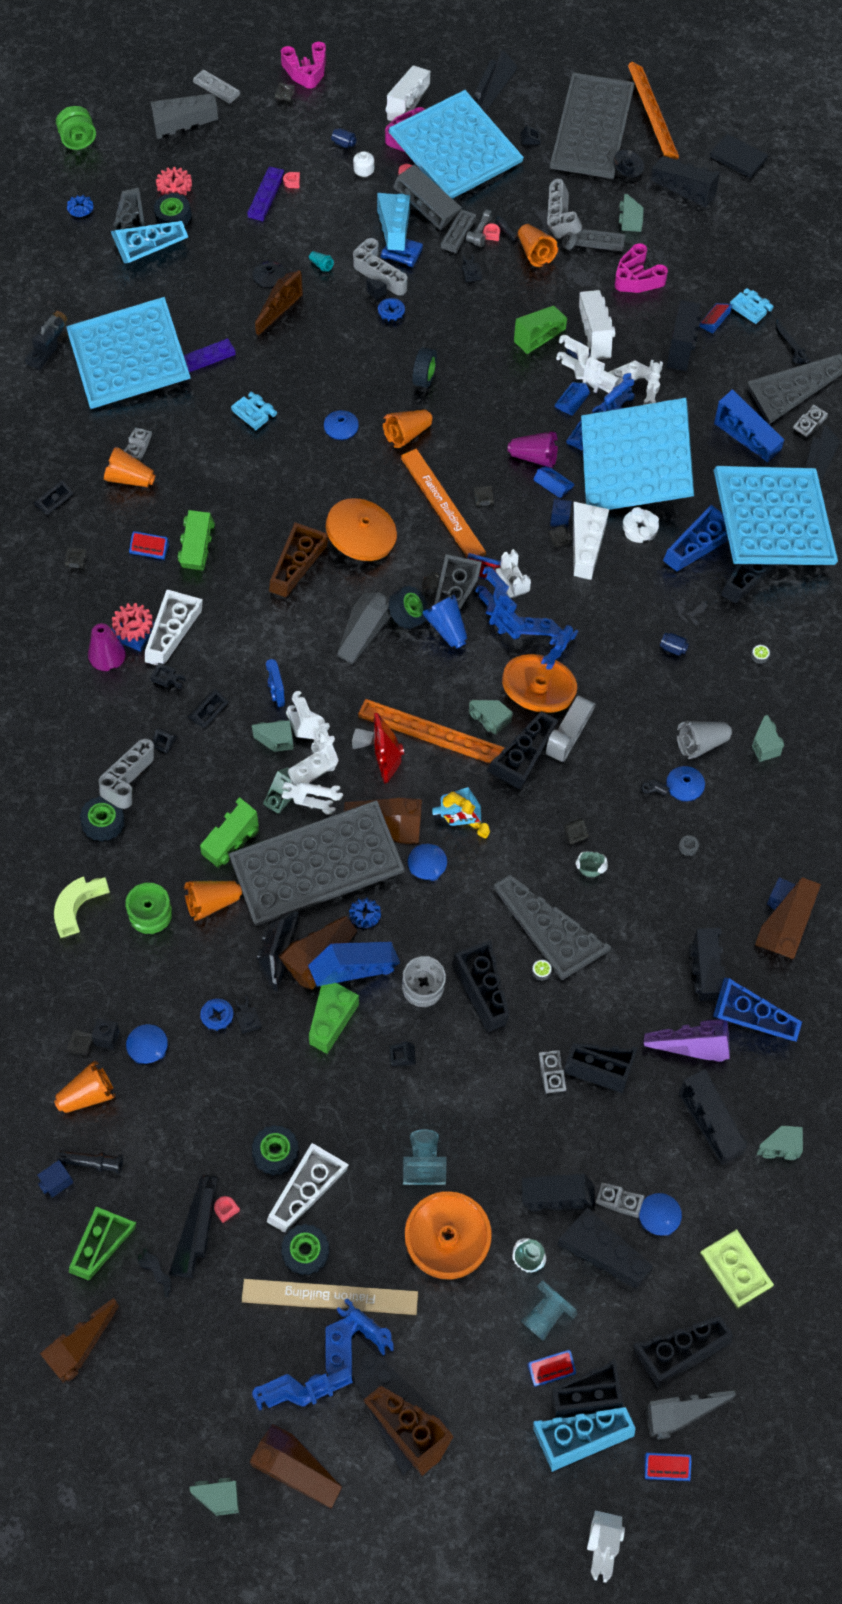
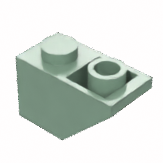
[619,194,643,232]
[469,700,513,735]
[752,715,784,762]
[252,720,293,752]
[263,767,292,814]
[757,1126,803,1160]
[190,1478,239,1516]

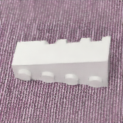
[386,66,430,121]
[579,290,615,360]
[572,502,609,580]
[145,590,203,665]
[267,1143,349,1233]

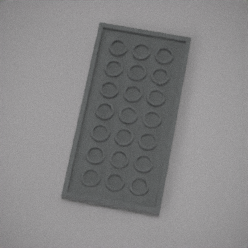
[550,73,635,179]
[229,800,405,927]

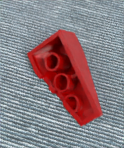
[374,713,404,784]

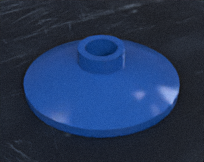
[324,410,359,440]
[666,766,705,801]

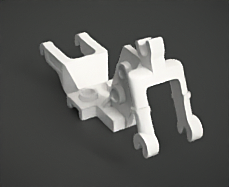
[556,335,663,405]
[281,691,343,815]

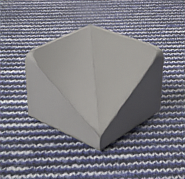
[352,728,374,749]

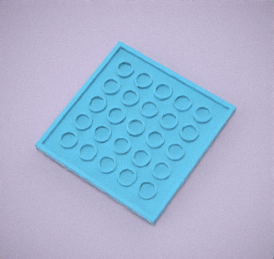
[389,90,524,199]
[66,297,190,409]
[581,398,694,510]
[714,466,838,565]

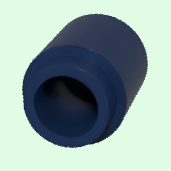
[331,128,357,149]
[660,632,689,656]

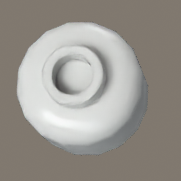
[353,152,374,177]

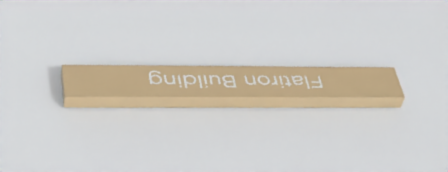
[242,1279,418,1315]

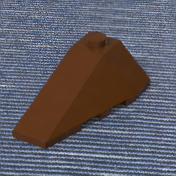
[255,270,303,335]
[344,798,422,845]
[755,877,821,959]
[278,916,357,989]
[40,1298,119,1383]
[364,1386,453,1476]
[250,1424,342,1509]

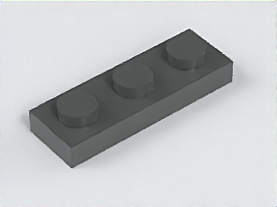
[441,209,476,253]
[575,229,625,251]

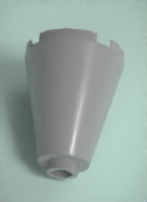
[677,721,732,759]

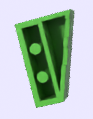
[514,306,567,354]
[178,510,215,570]
[200,797,259,868]
[309,983,359,1054]
[69,1207,136,1280]

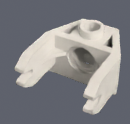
[496,549,531,598]
[587,1510,625,1582]

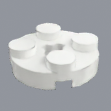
[622,507,659,543]

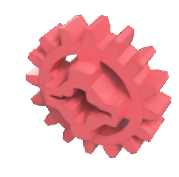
[156,167,192,195]
[112,603,153,642]

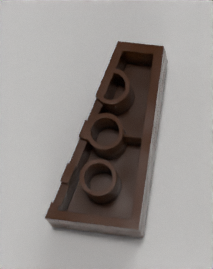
[269,522,329,597]

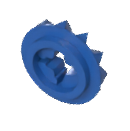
[67,195,93,217]
[378,298,405,321]
[349,898,381,928]
[200,999,234,1031]

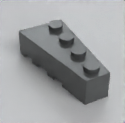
[151,93,218,139]

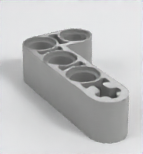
[547,179,582,238]
[353,238,407,295]
[546,695,596,762]
[99,739,154,809]

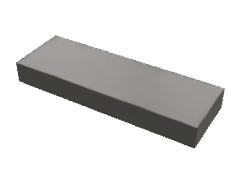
[193,69,240,104]

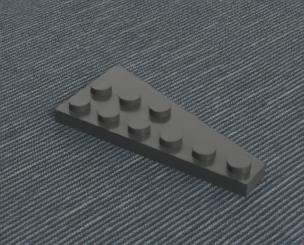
[747,354,842,424]
[493,875,612,980]

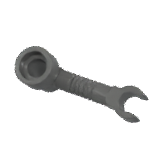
[466,209,492,247]

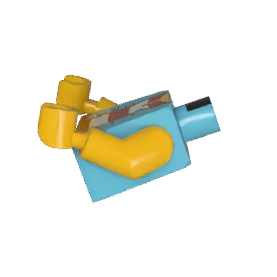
[432,787,490,838]

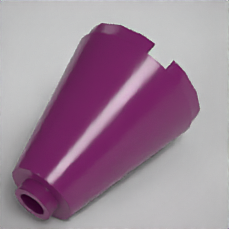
[508,431,558,467]
[88,623,126,671]

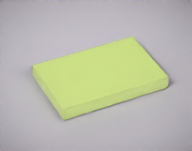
[700,1229,774,1308]

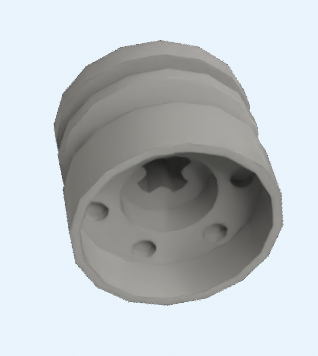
[402,956,446,1007]

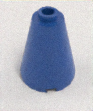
[422,595,468,649]

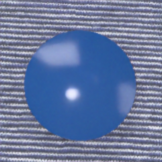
[408,844,447,881]
[126,1024,168,1064]
[639,1193,682,1236]

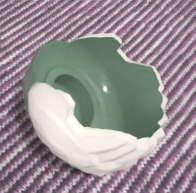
[576,851,608,877]
[512,1238,546,1273]

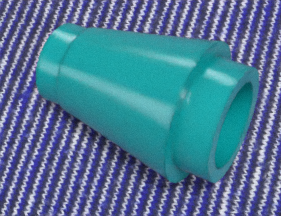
[309,251,334,271]

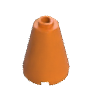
[518,224,558,267]
[383,409,432,448]
[104,447,156,487]
[184,881,242,921]
[54,1061,116,1113]

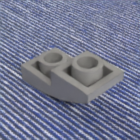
[793,405,828,437]
[124,427,152,461]
[538,1050,566,1094]
[596,1183,645,1218]

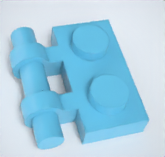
[730,288,774,324]
[231,392,277,430]

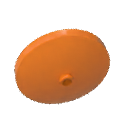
[326,498,397,561]
[502,654,577,713]
[405,1192,491,1279]

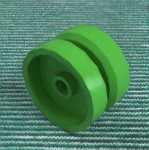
[56,106,96,150]
[125,883,172,934]

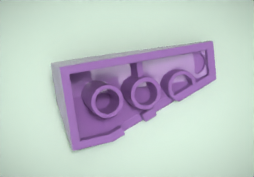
[644,1019,730,1062]

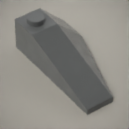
[645,1390,736,1440]

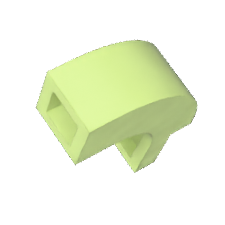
[54,877,110,938]

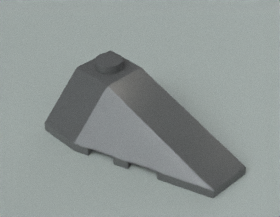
[112,188,145,246]
[430,554,482,626]
[337,592,391,665]

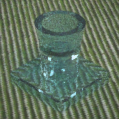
[403,1129,447,1185]
[520,1280,578,1342]

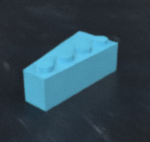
[377,193,410,251]
[111,221,188,263]
[533,1407,635,1471]

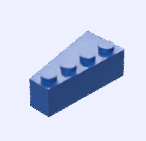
[714,389,784,462]
[663,505,729,571]
[308,942,400,986]
[713,977,802,1042]

